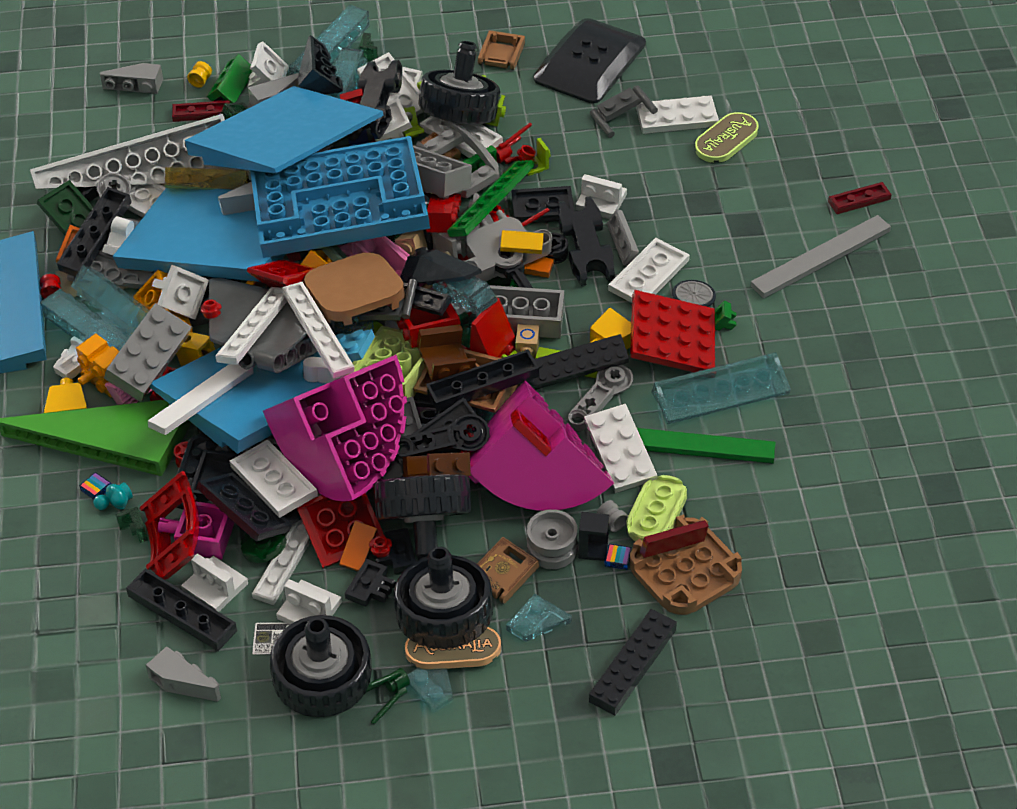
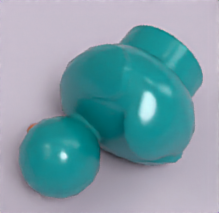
[93,482,133,510]

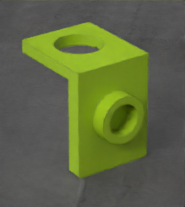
[485,95,506,127]
[402,106,425,138]
[527,138,551,176]

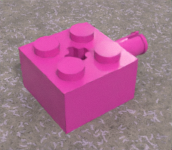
[158,502,234,559]

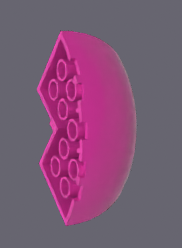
[263,355,407,501]
[468,381,614,511]

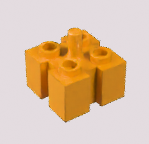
[76,333,119,398]

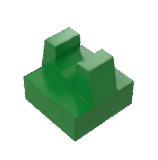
[715,301,736,331]

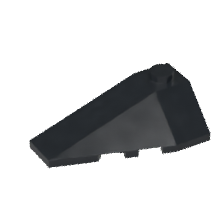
[298,35,343,95]

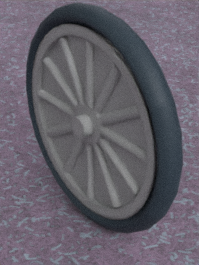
[672,280,716,307]

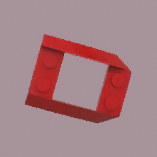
[140,471,200,580]

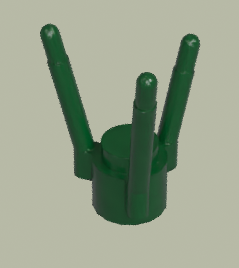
[366,668,410,724]

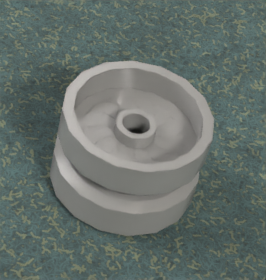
[527,510,578,569]

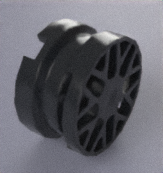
[544,233,568,264]

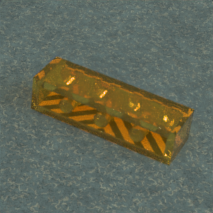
[165,167,249,190]

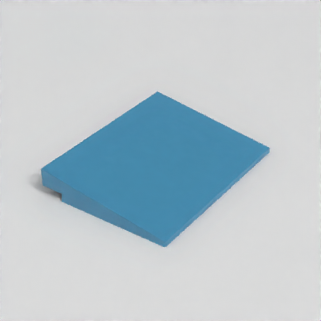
[185,86,384,173]
[250,136,430,258]
[113,185,285,282]
[0,231,47,373]
[150,346,353,454]

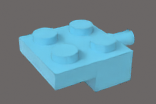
[314,329,375,362]

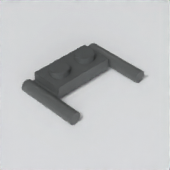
[590,85,658,138]
[352,279,417,320]

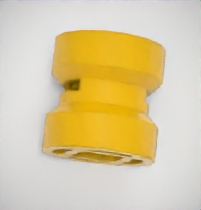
[187,61,212,88]

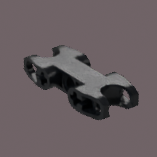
[347,60,402,140]
[558,196,615,286]

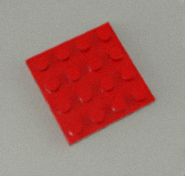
[630,290,715,376]

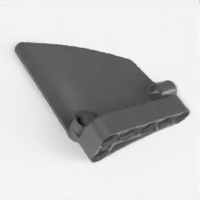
[209,278,334,373]

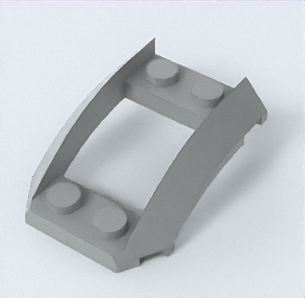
[416,122,499,198]

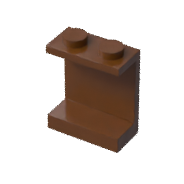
[417,324,476,382]
[403,453,471,477]

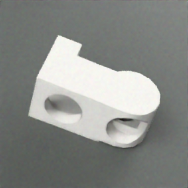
[102,216,134,255]
[303,357,345,384]

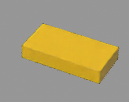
[500,230,544,254]

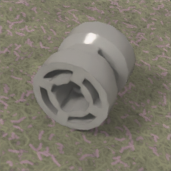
[597,500,628,532]

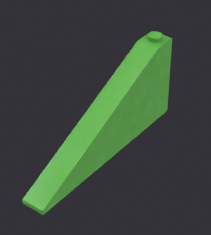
[0,400,192,476]

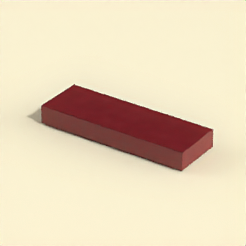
[172,100,230,122]
[828,182,892,214]
[640,520,709,558]

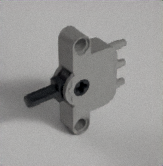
[460,210,552,288]

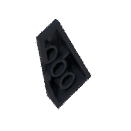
[400,247,482,286]

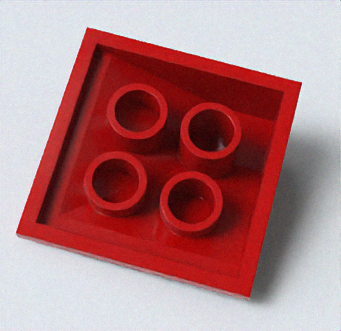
[297,493,384,568]

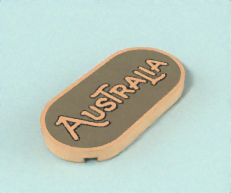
[405,627,501,670]

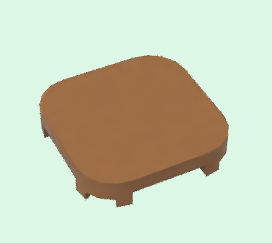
[304,253,405,326]
[630,514,742,615]

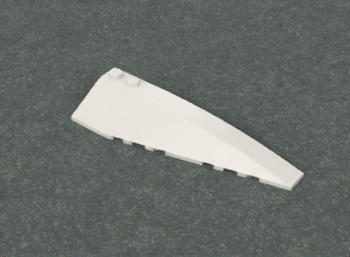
[30,114,241,189]

